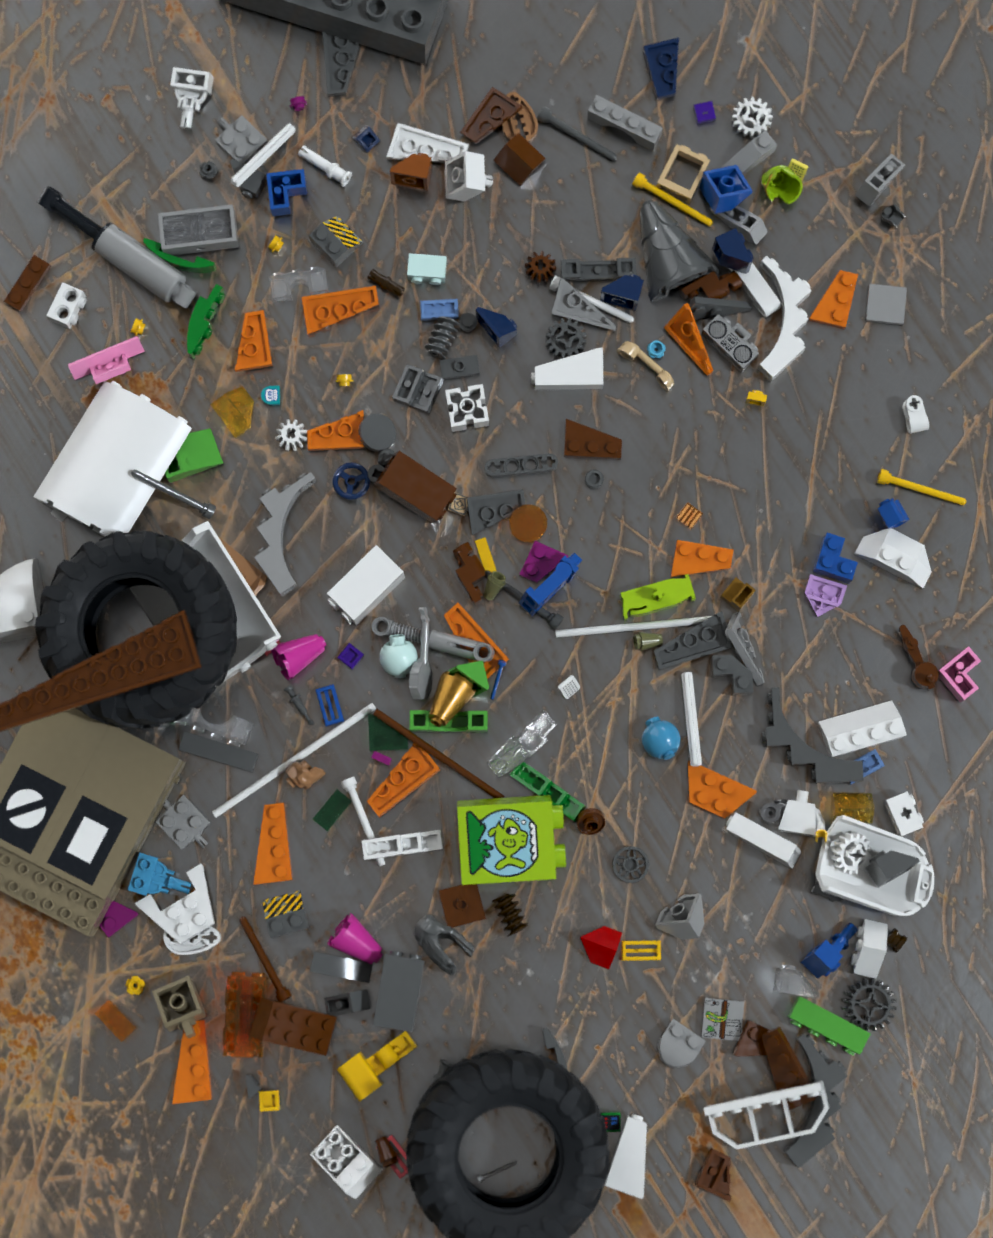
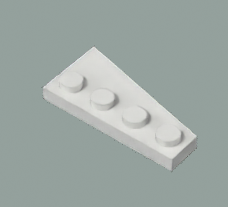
[386,123,469,163]

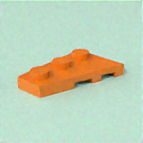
[808,270,858,329]
[307,410,365,451]

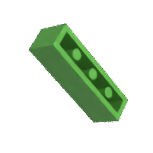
[787,996,871,1056]

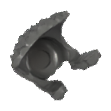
[414,914,474,975]

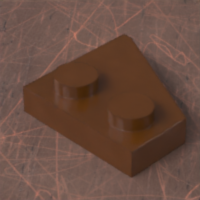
[694,1148,731,1202]

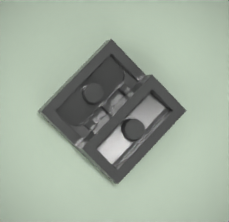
[392,364,444,414]

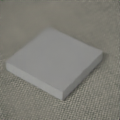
[865,284,907,326]

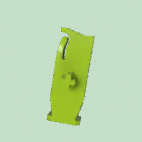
[620,574,696,621]

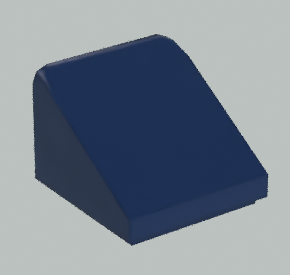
[352,126,380,153]

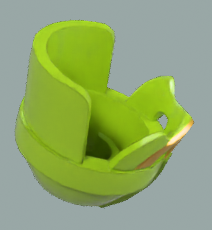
[761,165,803,204]

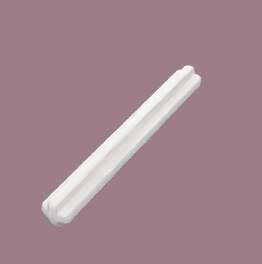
[231,123,295,187]
[681,672,702,767]

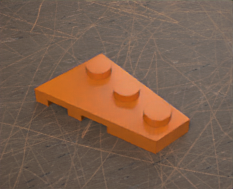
[235,310,273,372]
[671,540,734,578]

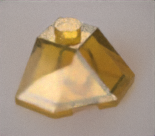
[210,386,254,439]

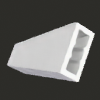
[531,348,603,390]
[726,812,802,869]
[605,1114,647,1199]

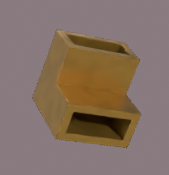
[720,577,756,612]

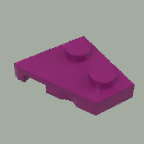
[100,901,139,938]

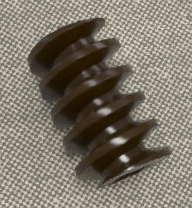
[492,893,528,937]

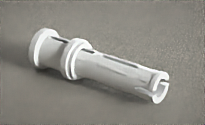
[298,145,352,187]

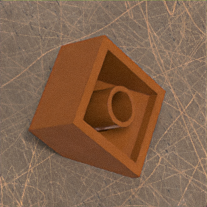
[390,153,432,191]

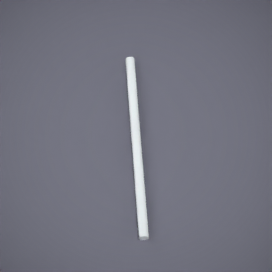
[555,616,711,638]

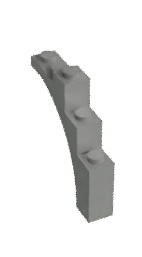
[254,472,317,597]

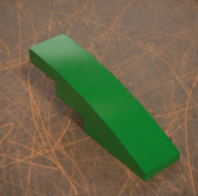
[510,760,586,822]

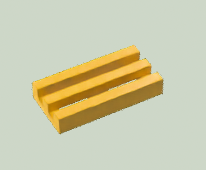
[621,940,661,961]

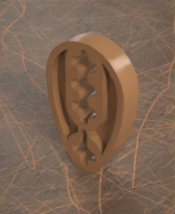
[502,92,538,143]

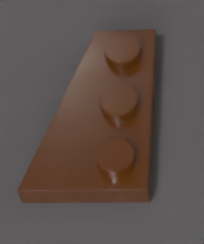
[564,419,622,460]

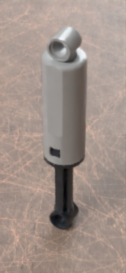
[37,186,197,308]

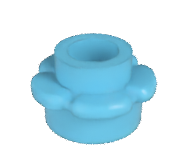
[647,340,666,358]

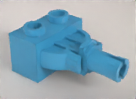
[128,853,192,896]

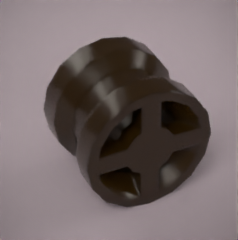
[887,928,907,953]

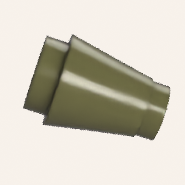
[483,571,506,600]
[633,632,663,651]

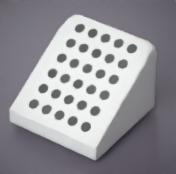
[557,675,580,699]

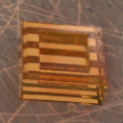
[676,502,703,529]

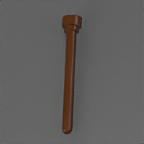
[239,916,293,1002]

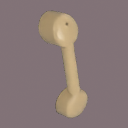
[616,341,674,392]

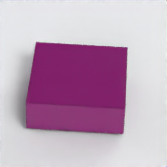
[371,751,392,767]

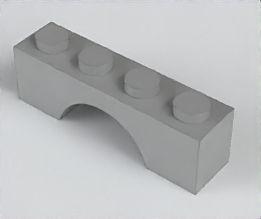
[587,95,663,151]

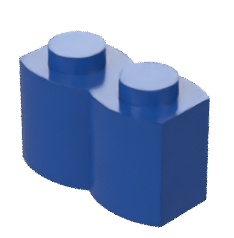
[877,498,910,529]

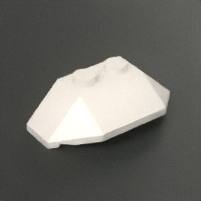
[855,529,932,589]

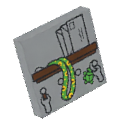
[701,998,744,1041]

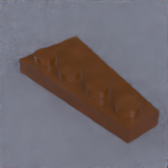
[761,1026,818,1113]

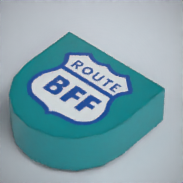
[261,386,280,406]

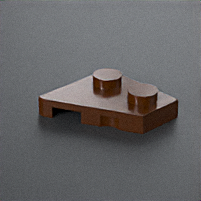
[732,1020,770,1057]

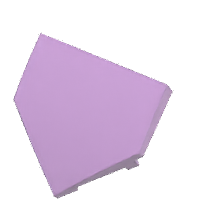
[805,574,847,617]

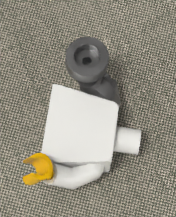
[761,790,827,842]

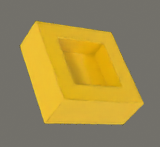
[745,390,767,407]
[259,1090,280,1112]

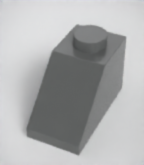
[231,159,267,200]
[324,989,371,1016]

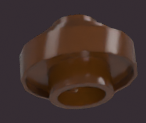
[576,808,605,835]

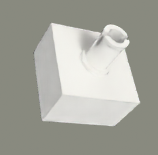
[445,151,493,202]

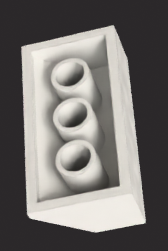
[818,700,907,758]

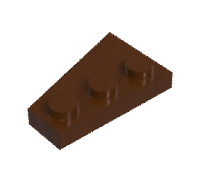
[460,87,523,144]

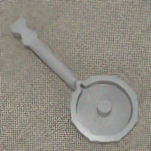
[409,607,433,700]

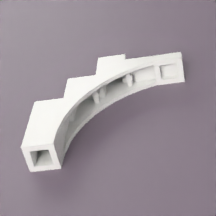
[758,256,812,382]

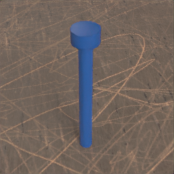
[490,660,506,699]

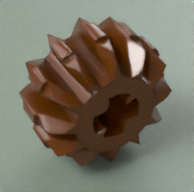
[524,251,556,284]

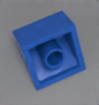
[699,165,753,214]

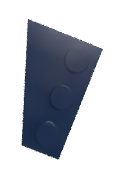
[643,37,679,100]

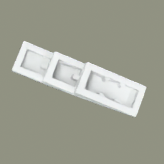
[362,830,444,860]

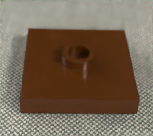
[439,884,486,928]

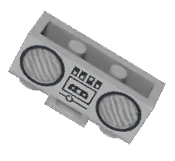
[701,314,759,373]

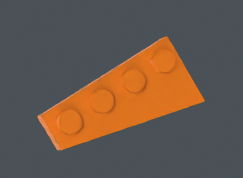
[302,286,379,335]
[367,743,440,818]
[253,803,293,885]
[172,1020,212,1104]

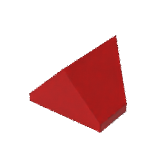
[580,926,622,969]

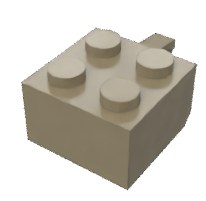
[152,976,207,1038]

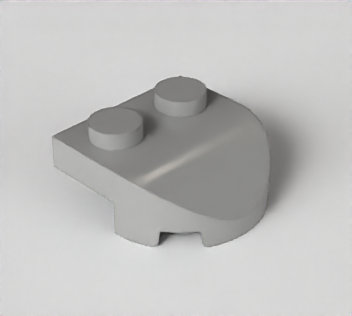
[657,1019,706,1069]

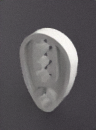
[164,926,221,955]

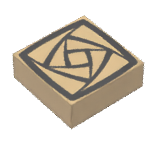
[448,492,468,517]

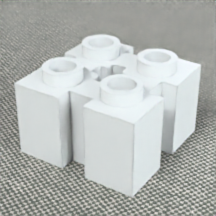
[445,384,489,432]

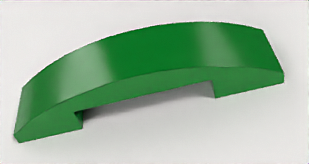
[143,238,217,273]

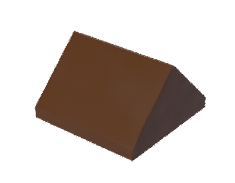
[493,133,546,186]

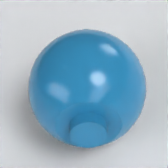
[642,717,681,760]

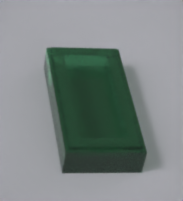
[313,789,352,831]

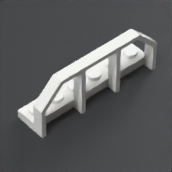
[704,1080,829,1149]

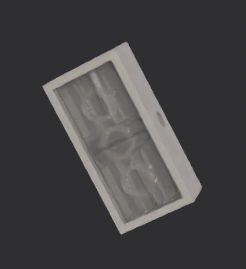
[158,205,239,255]

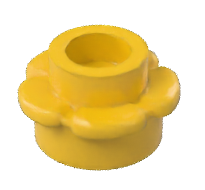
[268,235,284,253]
[130,318,146,336]
[335,374,354,386]
[125,976,145,995]

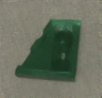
[368,714,409,752]

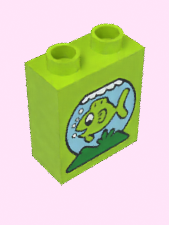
[457,795,566,885]

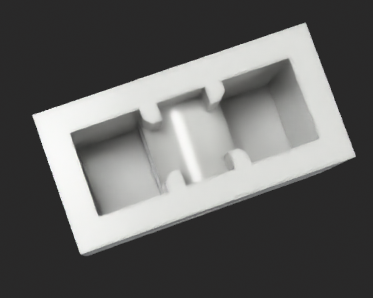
[883,791,924,836]

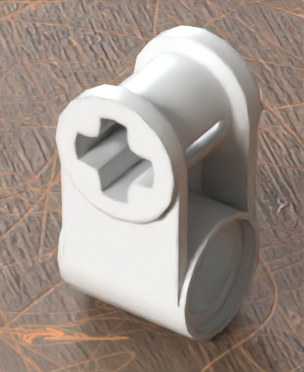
[902,395,929,434]

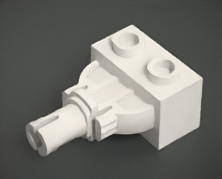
[170,67,214,129]

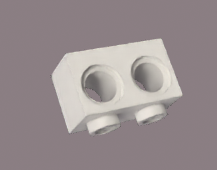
[46,282,87,329]

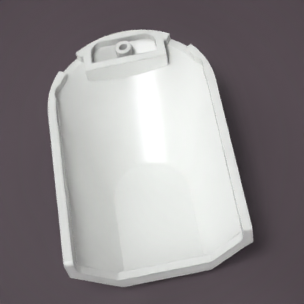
[815,815,934,916]

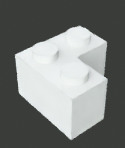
[851,919,888,979]

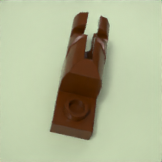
[680,270,743,300]
[453,542,485,606]

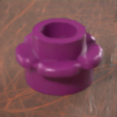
[289,96,307,111]

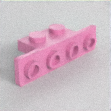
[68,336,145,384]

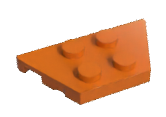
[687,760,757,819]

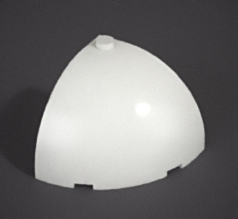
[0,558,43,643]

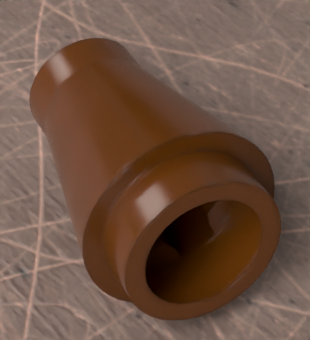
[375,1136,398,1168]

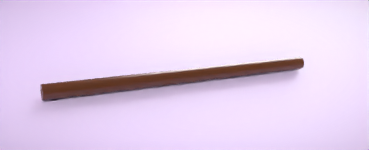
[373,709,504,798]

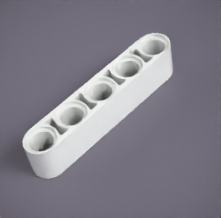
[730,263,782,318]

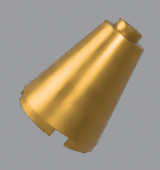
[429,671,476,727]

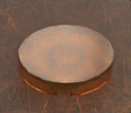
[509,504,547,542]

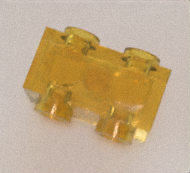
[831,793,875,823]

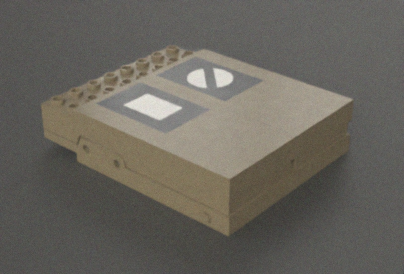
[0,708,186,937]

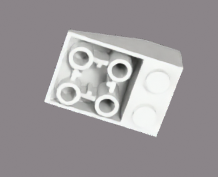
[310,1125,383,1199]

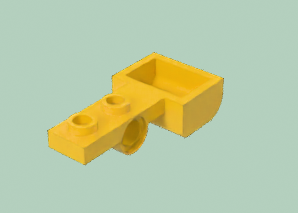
[336,1031,417,1102]

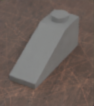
[721,130,777,175]
[855,154,905,207]
[709,205,768,245]

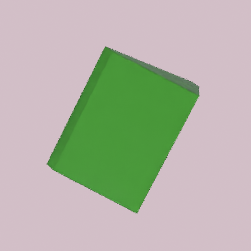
[448,661,489,698]

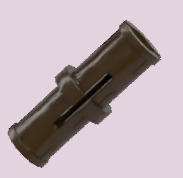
[367,269,405,298]

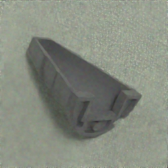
[640,200,719,303]

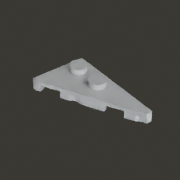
[552,278,616,330]
[725,611,765,686]

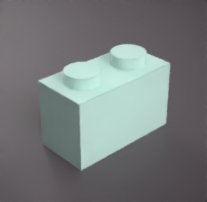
[407,253,447,285]

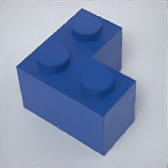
[266,169,307,216]
[813,532,858,584]

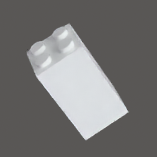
[327,545,405,626]

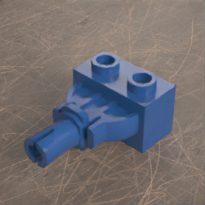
[801,923,858,979]

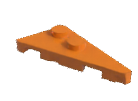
[664,303,713,376]

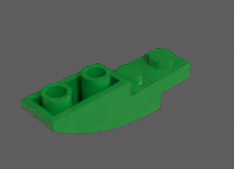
[187,284,225,359]

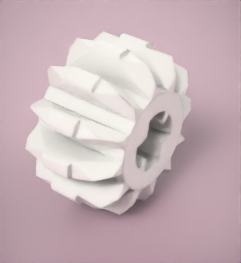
[275,419,307,451]

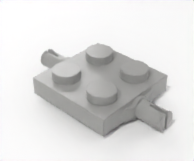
[215,115,268,166]
[155,795,211,850]

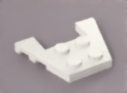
[135,864,215,944]

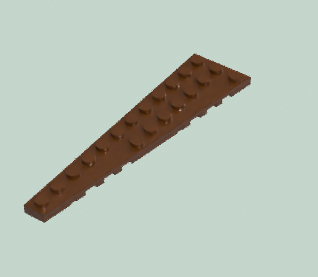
[0,610,202,732]

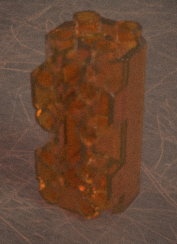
[222,972,268,1058]

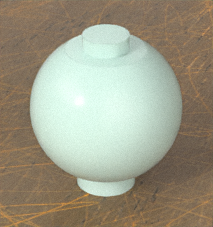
[379,634,418,678]

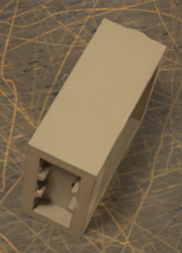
[656,144,710,205]

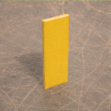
[475,537,497,572]

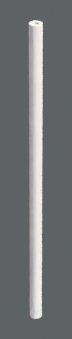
[212,703,376,818]

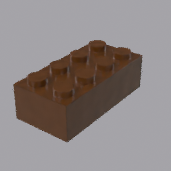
[250,997,337,1056]

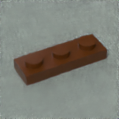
[4,255,51,312]

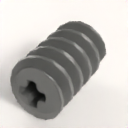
[425,316,460,359]

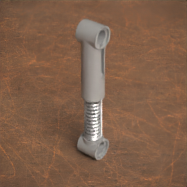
[371,617,495,662]

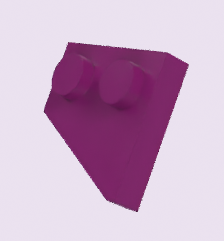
[519,541,568,584]

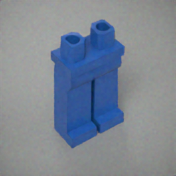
[519,553,582,616]

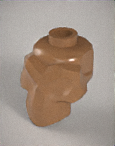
[285,760,326,789]

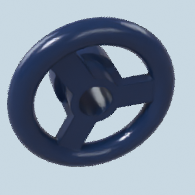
[332,462,370,500]

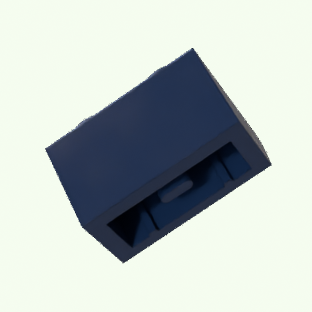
[712,228,754,274]

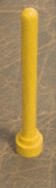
[632,172,713,226]
[877,469,966,505]

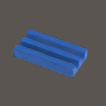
[315,684,344,727]

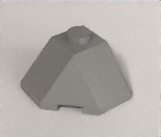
[655,893,705,940]

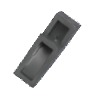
[310,952,373,983]

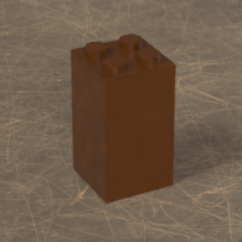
[374,451,457,523]

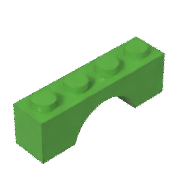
[410,710,488,732]

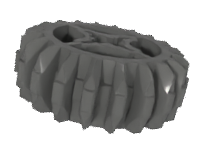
[843,978,897,1031]

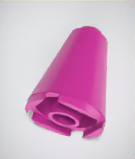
[271,634,326,680]
[327,913,383,964]

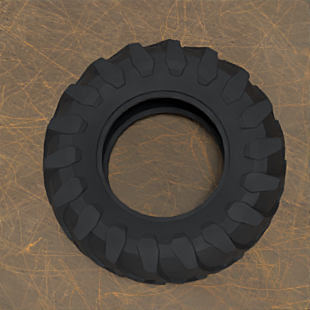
[35,530,237,729]
[406,1049,610,1238]

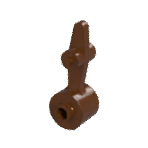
[899,625,939,690]

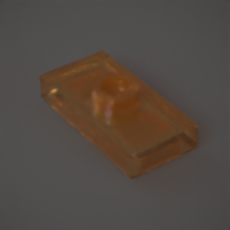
[95,1000,136,1042]

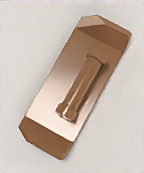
[218,536,267,596]

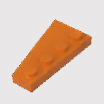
[444,602,510,680]

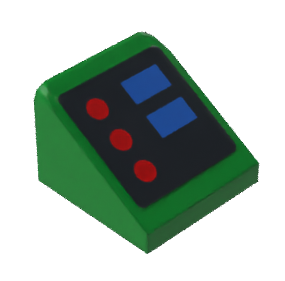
[600,1112,621,1132]

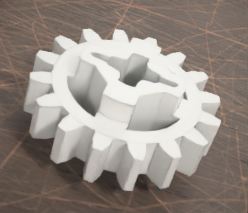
[732,97,773,139]
[831,831,872,875]

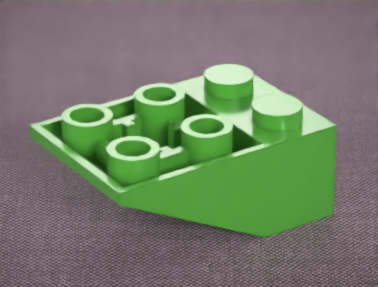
[165,428,224,483]

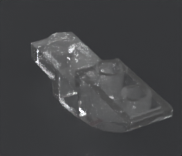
[487,710,556,777]

